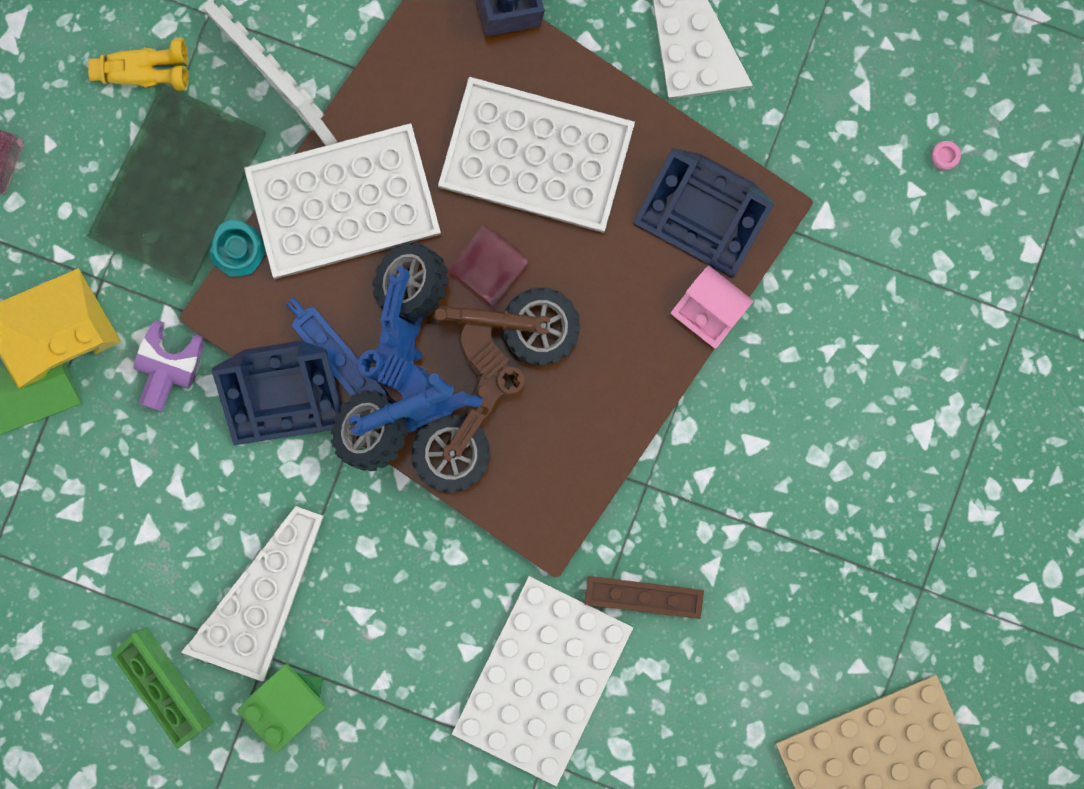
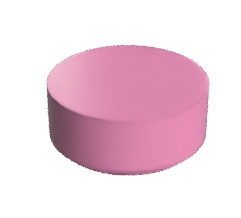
[931,141,961,171]

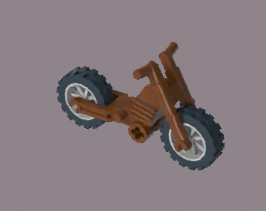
[411,287,581,493]

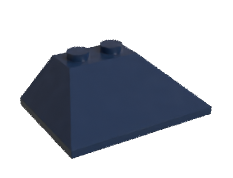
[633,148,775,277]
[212,341,342,445]

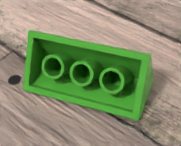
[111,628,214,749]

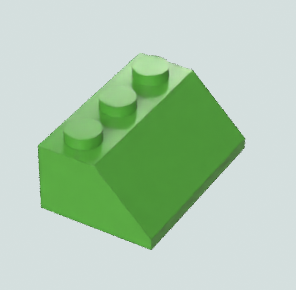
[0,362,82,435]

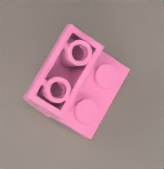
[670,265,754,349]

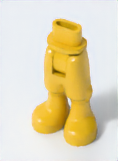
[88,37,189,91]

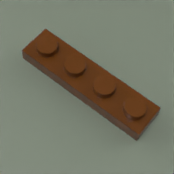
[585,576,704,619]

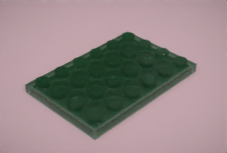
[87,83,266,286]

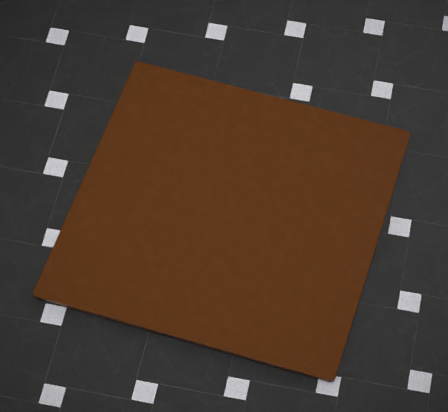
[180,0,813,577]

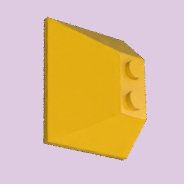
[0,268,121,389]

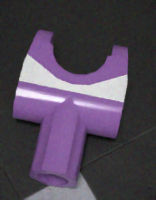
[134,320,204,412]

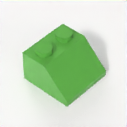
[236,664,327,754]

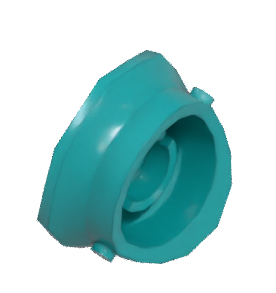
[210,219,265,277]

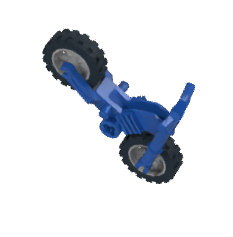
[331,242,482,472]

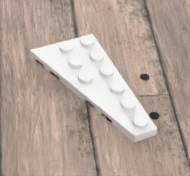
[202,0,337,146]
[652,0,753,100]
[181,506,324,682]

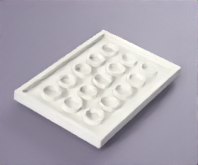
[438,77,635,233]
[244,123,441,279]
[452,576,633,787]

